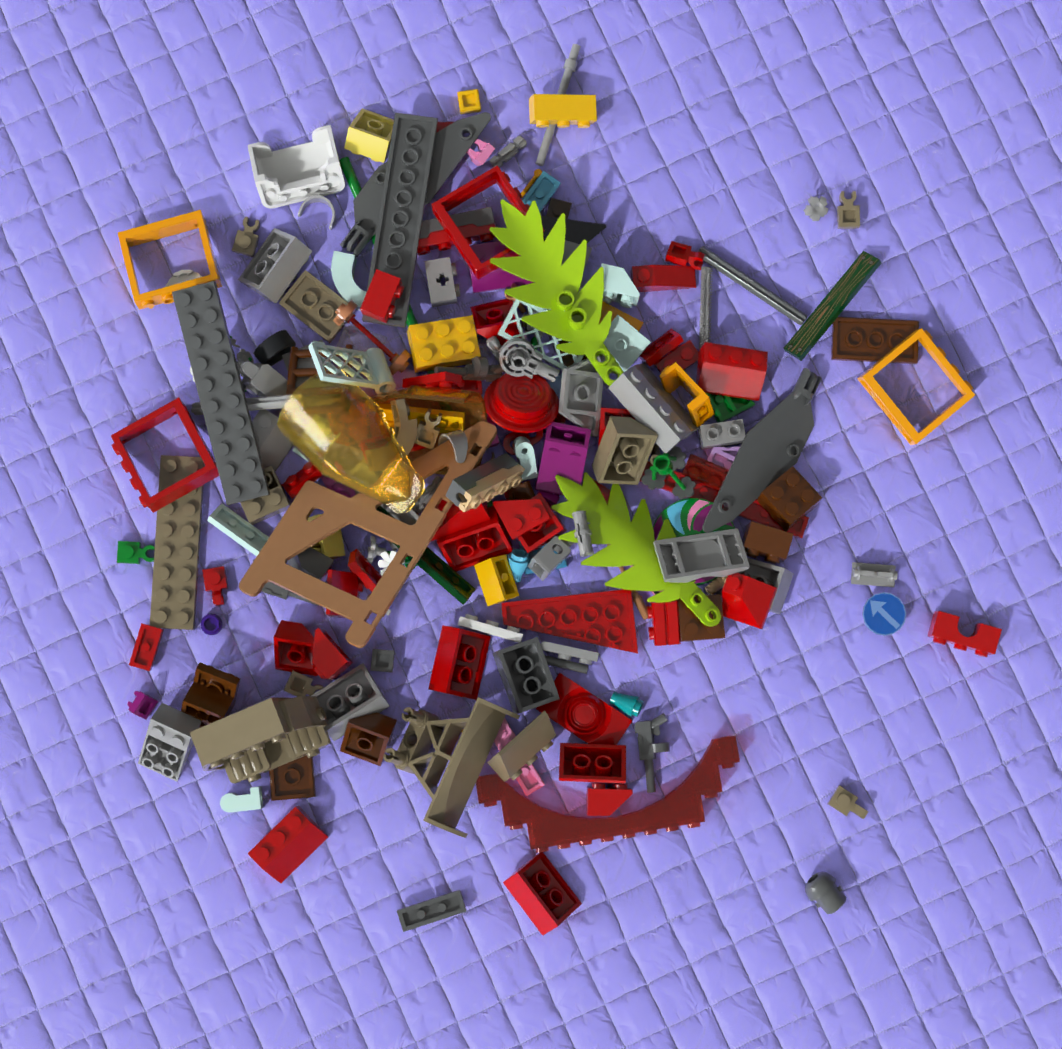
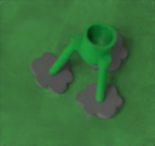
[641,446,696,500]

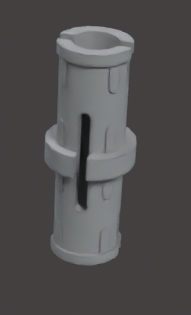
[572,510,594,557]

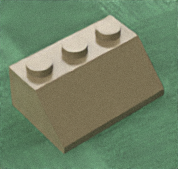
[591,416,658,485]
[487,711,556,782]

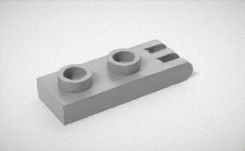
[541,641,599,665]

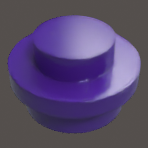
[201,613,223,635]

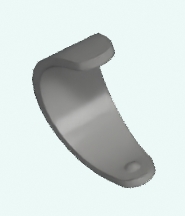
[298,195,336,230]
[438,430,468,463]

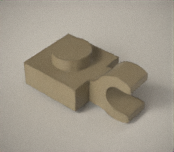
[827,786,869,819]

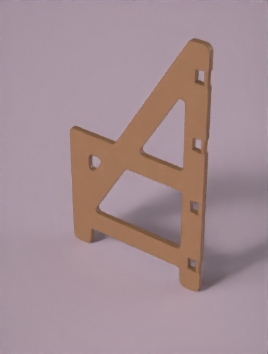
[239,421,497,648]

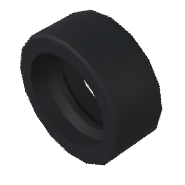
[253,330,296,366]

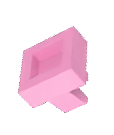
[467,139,495,166]

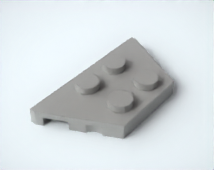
[558,356,605,437]

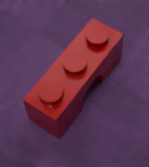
[928,611,1002,658]

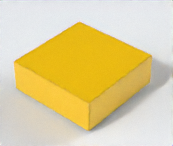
[457,89,481,114]

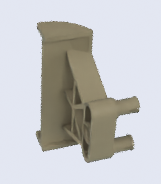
[383,697,520,838]

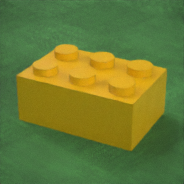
[407,315,481,373]

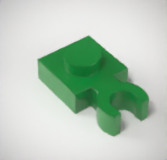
[117,541,155,564]

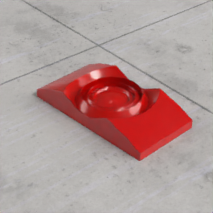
[536,673,632,745]

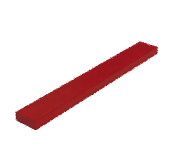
[640,461,809,538]

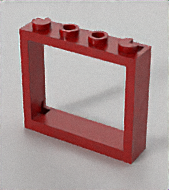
[431,165,545,280]
[111,397,219,513]

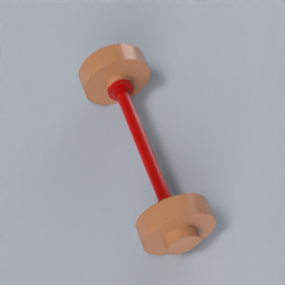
[333,300,411,375]

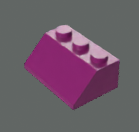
[470,241,535,293]

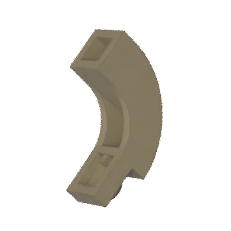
[365,399,417,472]

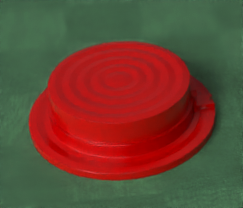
[484,373,559,433]

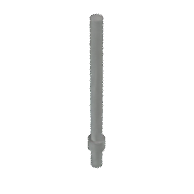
[535,44,581,166]

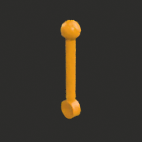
[521,169,542,199]

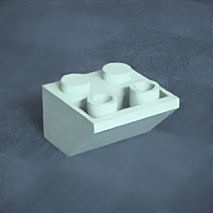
[601,263,640,308]

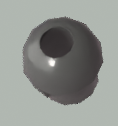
[805,872,847,914]

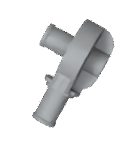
[499,338,560,382]

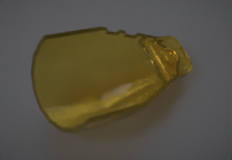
[277,368,425,514]

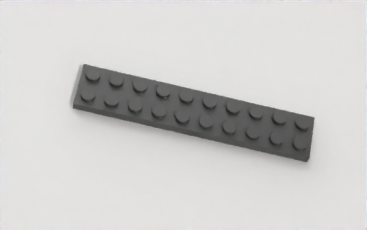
[362,113,438,328]
[172,281,270,505]

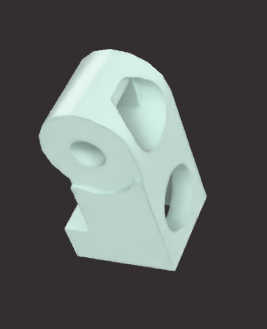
[512,436,538,481]
[220,786,264,813]

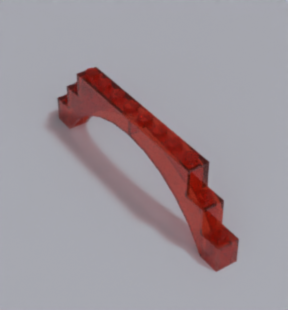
[476,735,740,853]

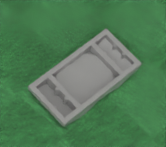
[653,528,750,583]

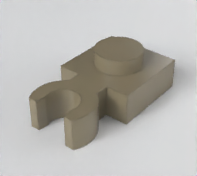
[837,191,860,229]
[232,217,260,257]
[415,409,442,450]
[284,670,324,697]

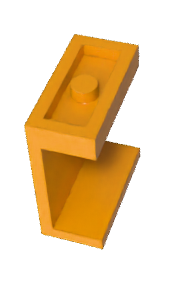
[659,362,714,428]

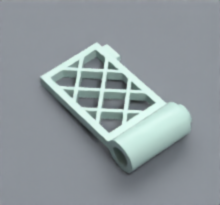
[308,341,396,395]

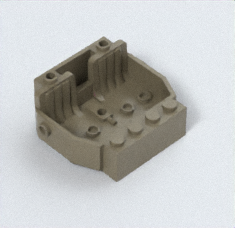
[190,696,330,783]

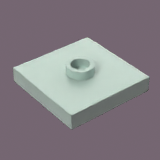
[603,315,651,372]

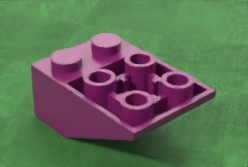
[535,422,591,495]

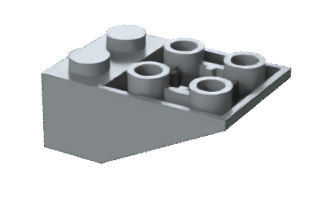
[138,703,202,782]

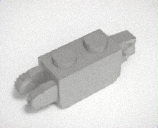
[237,360,287,411]

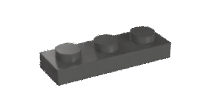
[397,890,467,932]

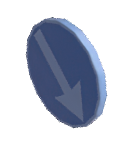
[862,592,906,636]

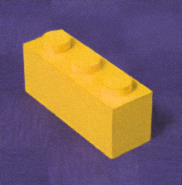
[529,94,597,128]

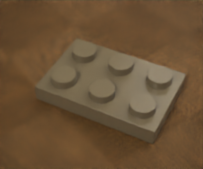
[279,270,356,343]

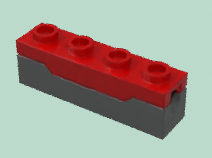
[417,207,496,255]

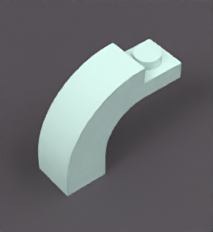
[331,251,366,311]

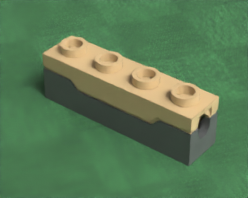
[445,453,525,512]

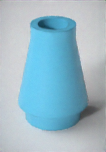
[508,549,530,582]

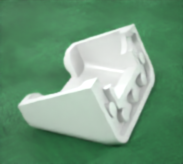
[247,125,345,209]

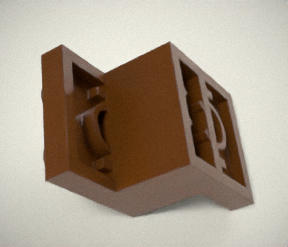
[181,662,240,728]

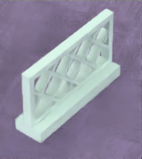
[498,299,584,370]

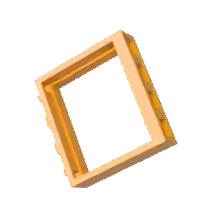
[118,210,222,310]
[857,328,975,445]

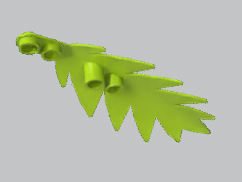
[490,199,624,386]
[551,472,721,627]

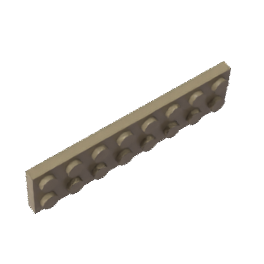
[150,455,205,630]

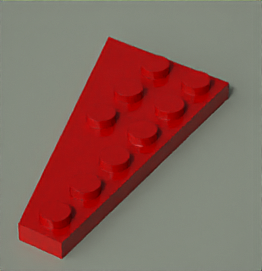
[501,589,638,654]

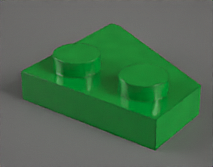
[706,393,755,423]

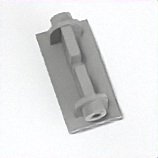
[851,562,898,587]

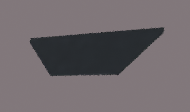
[541,216,606,244]

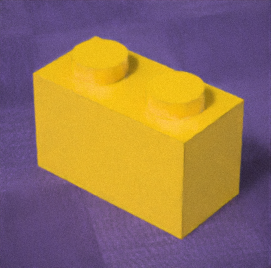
[474,554,520,606]

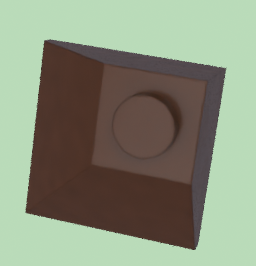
[340,712,397,766]

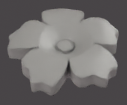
[803,196,828,222]

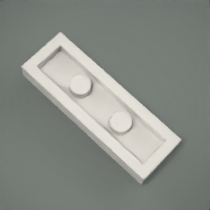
[458,614,523,643]

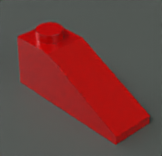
[631,265,696,292]

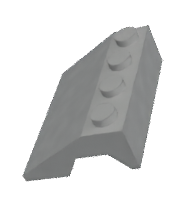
[609,363,700,454]

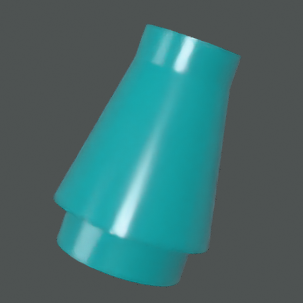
[610,691,644,717]

